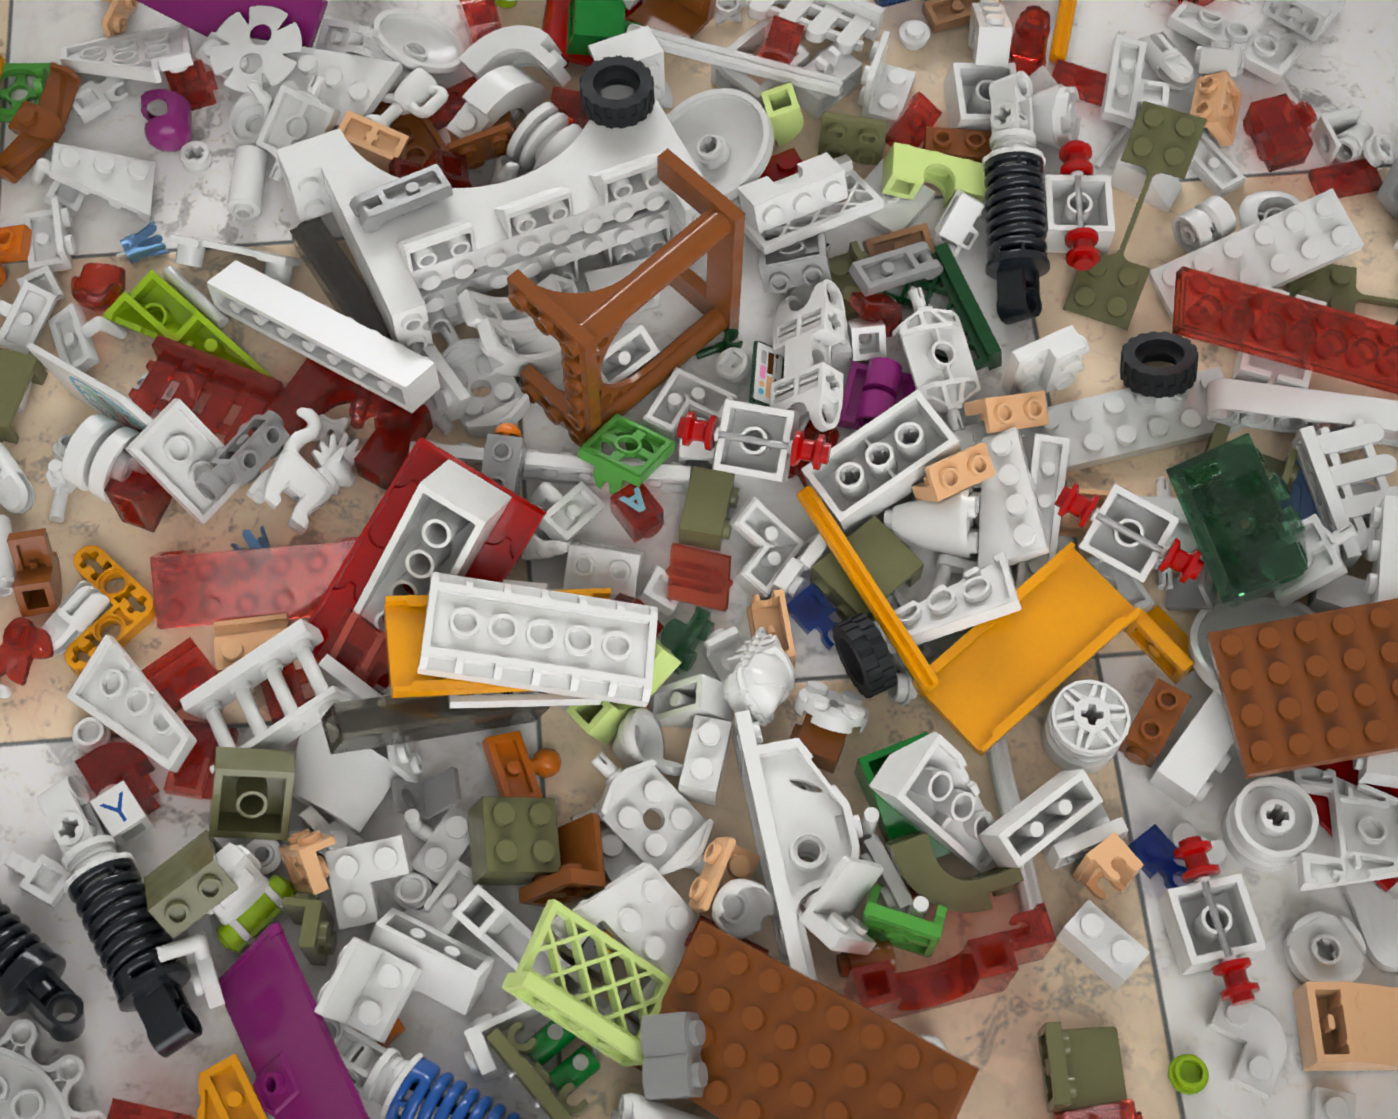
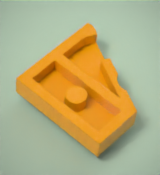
[197,1053,269,1119]

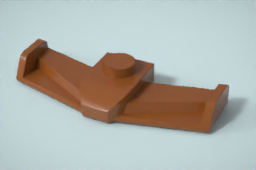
[0,62,82,184]

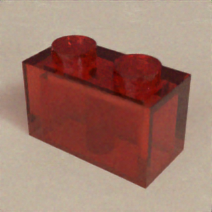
[1243,93,1314,172]

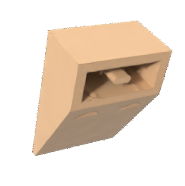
[1292,981,1398,1072]

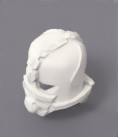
[723,627,795,726]

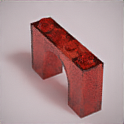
[269,358,433,491]
[844,931,1019,1020]

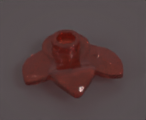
[0,617,54,686]

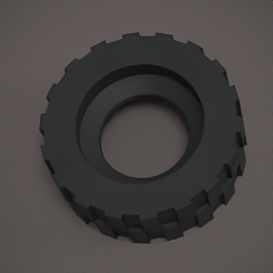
[579,55,655,129]
[1120,331,1199,398]
[832,613,898,698]

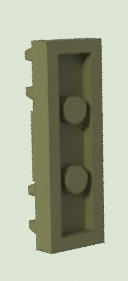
[487,1021,589,1119]

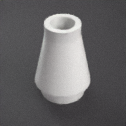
[1335,121,1374,163]

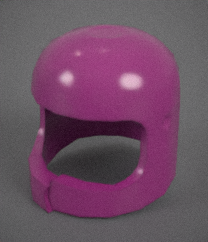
[140,89,193,152]

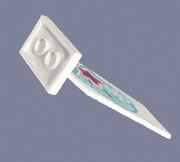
[26,342,241,525]

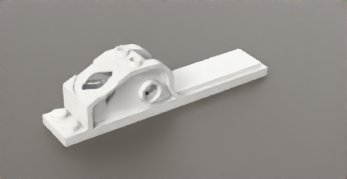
[732,710,863,981]

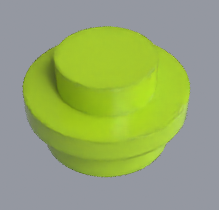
[1168,1054,1209,1095]

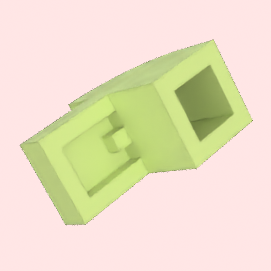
[761,82,804,147]

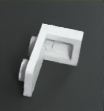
[464,999,541,1083]

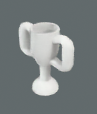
[365,67,449,128]

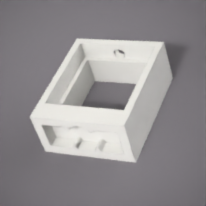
[711,19,810,108]

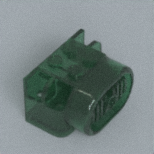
[1166,433,1309,608]

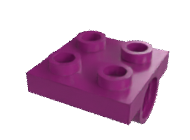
[837,357,916,430]

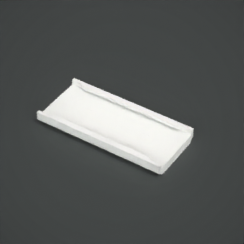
[417,572,658,707]

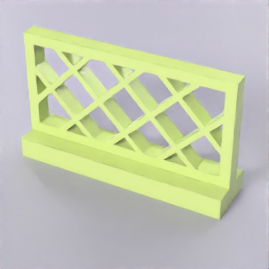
[501,899,672,1066]

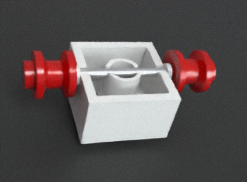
[1043,140,1115,271]
[677,399,831,483]
[1054,483,1205,584]
[1157,836,1267,1006]

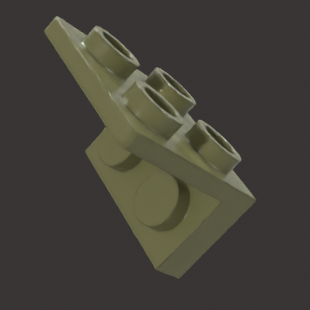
[818,111,888,165]
[1037,1022,1128,1113]

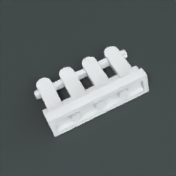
[745,0,886,55]
[1292,418,1398,568]

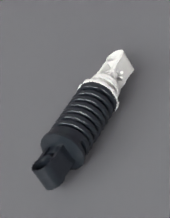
[982,71,1050,325]
[36,774,202,1058]
[0,899,85,1042]

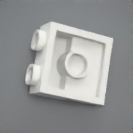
[1002,325,1089,395]

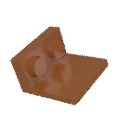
[629,0,716,39]
[447,111,516,170]
[518,813,606,907]

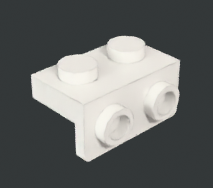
[23,196,76,272]

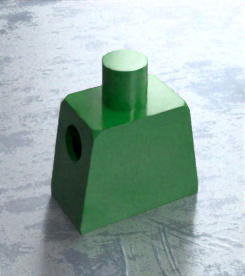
[566,0,641,55]

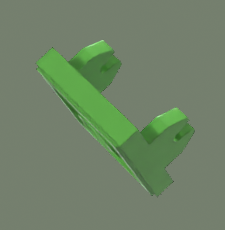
[0,63,51,122]
[578,414,676,495]
[861,884,948,958]

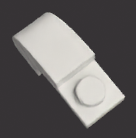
[458,25,571,87]
[446,65,549,139]
[457,273,578,332]
[476,318,563,377]

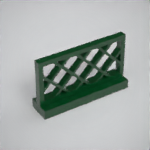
[881,242,1002,371]

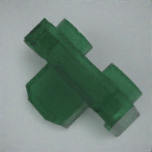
[661,606,715,675]

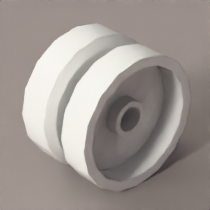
[62,413,146,505]
[1221,776,1319,872]

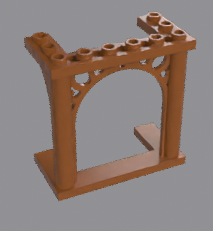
[507,148,745,447]

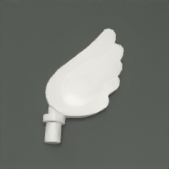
[1340,881,1398,973]

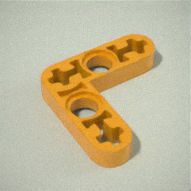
[65,545,158,675]

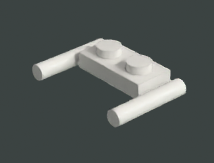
[859,807,929,919]

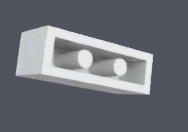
[1149,691,1234,808]
[978,769,1103,868]
[369,907,495,1015]

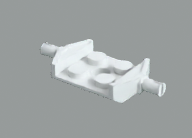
[892,287,981,432]
[439,323,530,438]
[591,751,714,876]

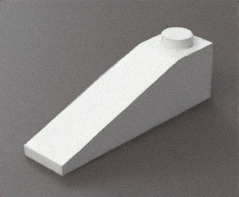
[869,731,996,873]

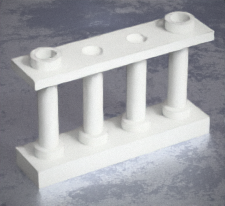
[179,619,353,774]

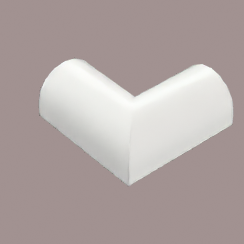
[643,367,737,440]
[729,497,806,598]

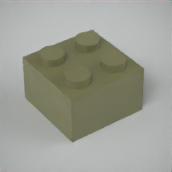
[209,746,295,841]
[468,796,561,886]

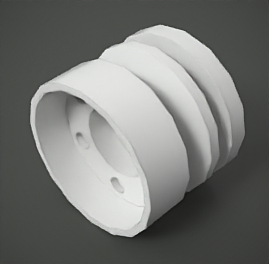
[506,102,583,171]
[1041,679,1131,774]

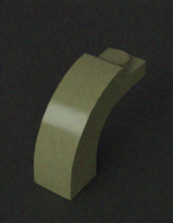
[883,830,1024,913]

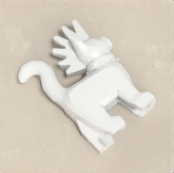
[246,407,367,535]

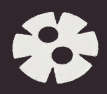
[210,6,302,93]

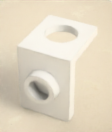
[1311,106,1362,165]

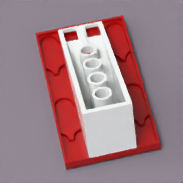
[308,437,547,721]

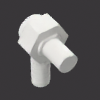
[45,459,76,522]

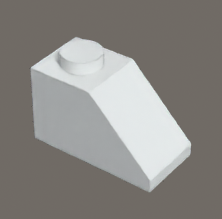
[1111,151,1183,213]
[649,674,732,728]

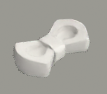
[1170,821,1226,865]

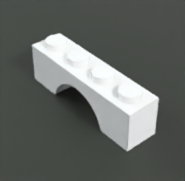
[452,884,600,1003]

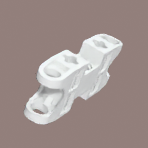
[770,279,845,433]

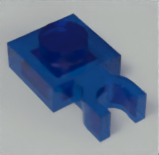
[787,583,837,650]
[1128,824,1188,889]

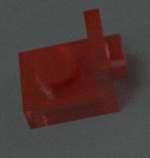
[849,292,902,337]

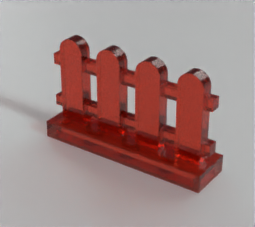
[128,335,287,446]

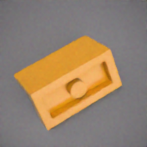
[1125,606,1194,685]

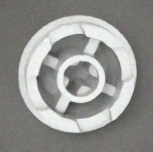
[1032,84,1081,149]

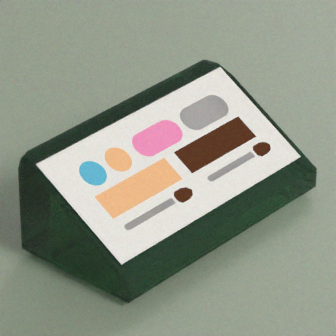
[749,341,785,407]

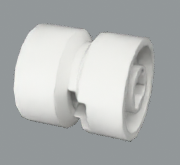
[1172,195,1237,253]

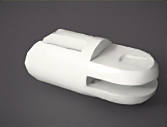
[1138,31,1194,90]
[0,442,36,514]
[38,580,110,655]

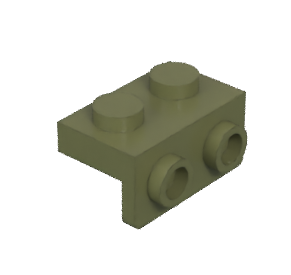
[282,893,337,966]

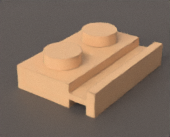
[213,613,292,674]

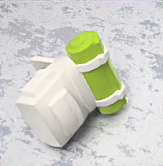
[207,842,296,954]

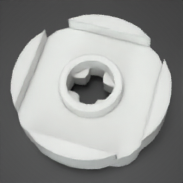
[794,681,870,734]
[1283,911,1366,983]

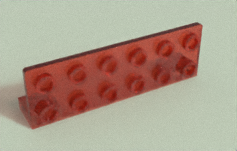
[150,537,358,629]

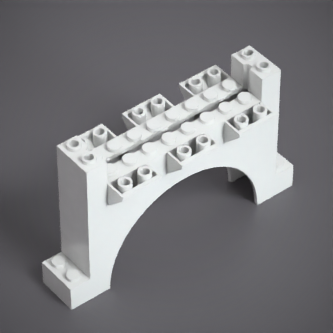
[276,25,704,354]

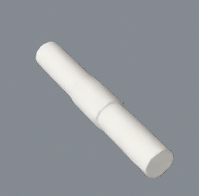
[163,266,228,328]

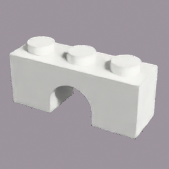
[968,0,1013,67]
[737,152,849,233]

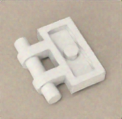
[420,345,471,435]

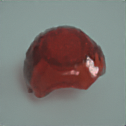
[71,263,126,312]

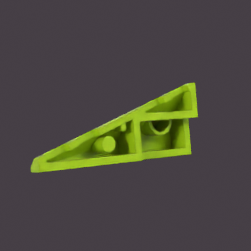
[103,269,276,386]

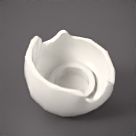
[712,878,775,939]

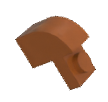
[7,528,62,617]

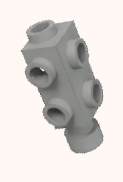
[195,410,290,502]

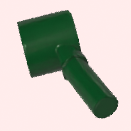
[696,329,743,360]

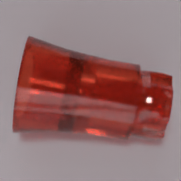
[1008,5,1050,76]

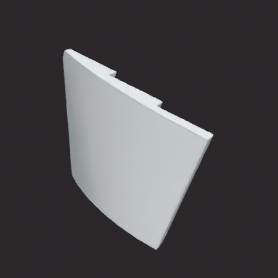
[293,720,399,834]

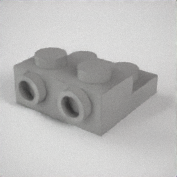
[758,232,832,293]

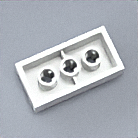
[801,389,961,537]

